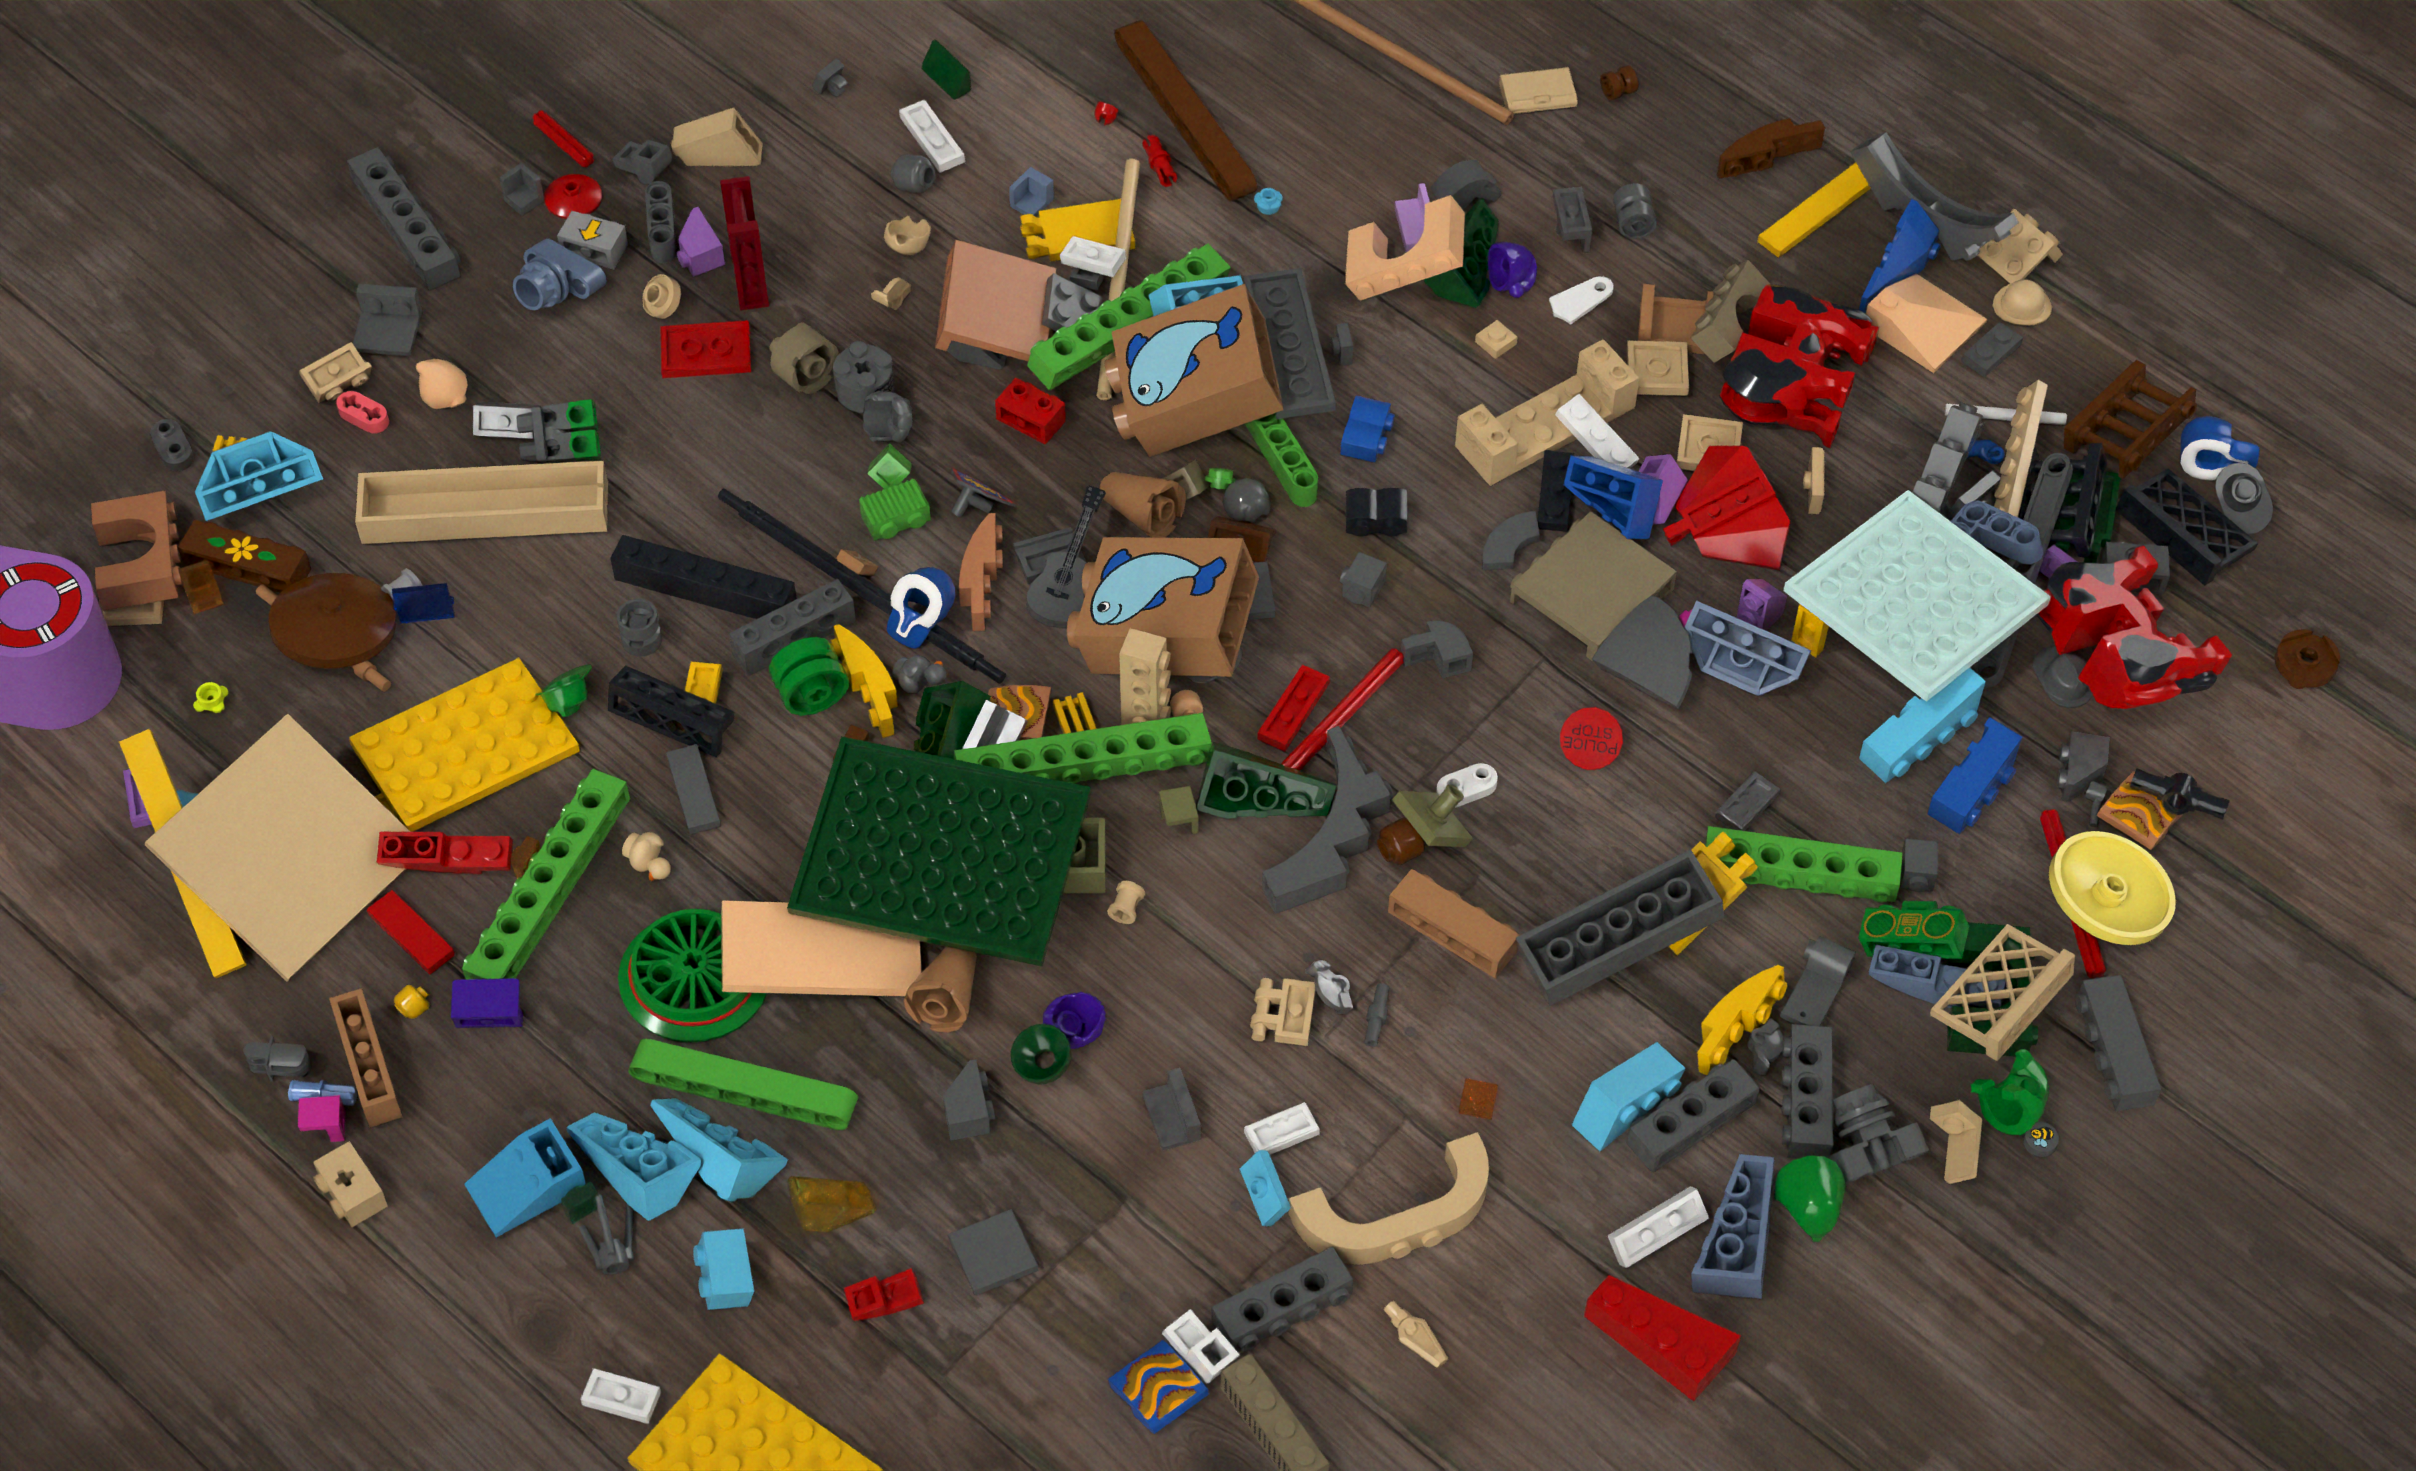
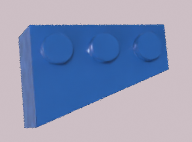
[1564,456,1663,539]
[1928,717,2022,834]

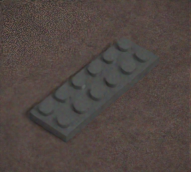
[1243,268,1336,419]

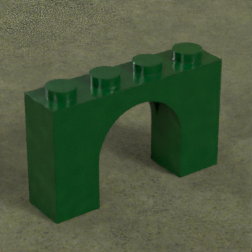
[1946,922,2038,1057]

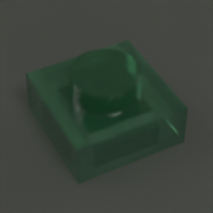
[561,1181,598,1224]

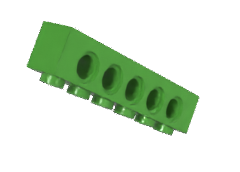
[1705,826,1902,902]

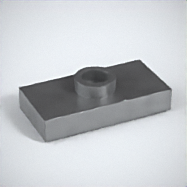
[1715,771,1780,831]

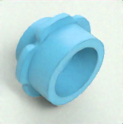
[1254,188,1283,215]

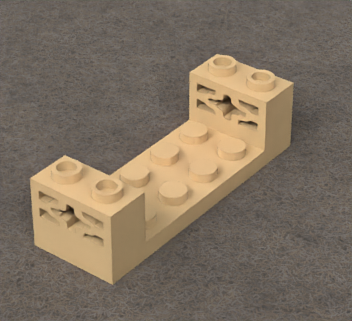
[1455,339,1639,486]

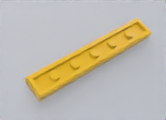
[1758,163,1871,258]

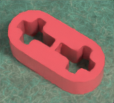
[336,391,389,433]

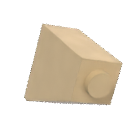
[671,108,762,166]

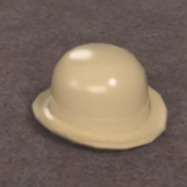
[1993,280,2052,326]

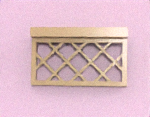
[1931,924,2075,1061]

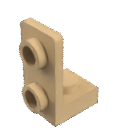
[1930,1100,1982,1184]

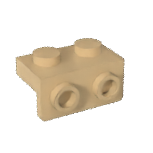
[299,342,372,403]

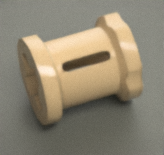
[1107,881,1145,924]

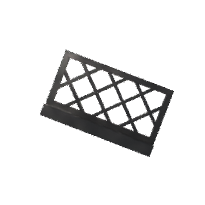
[2116,468,2258,586]

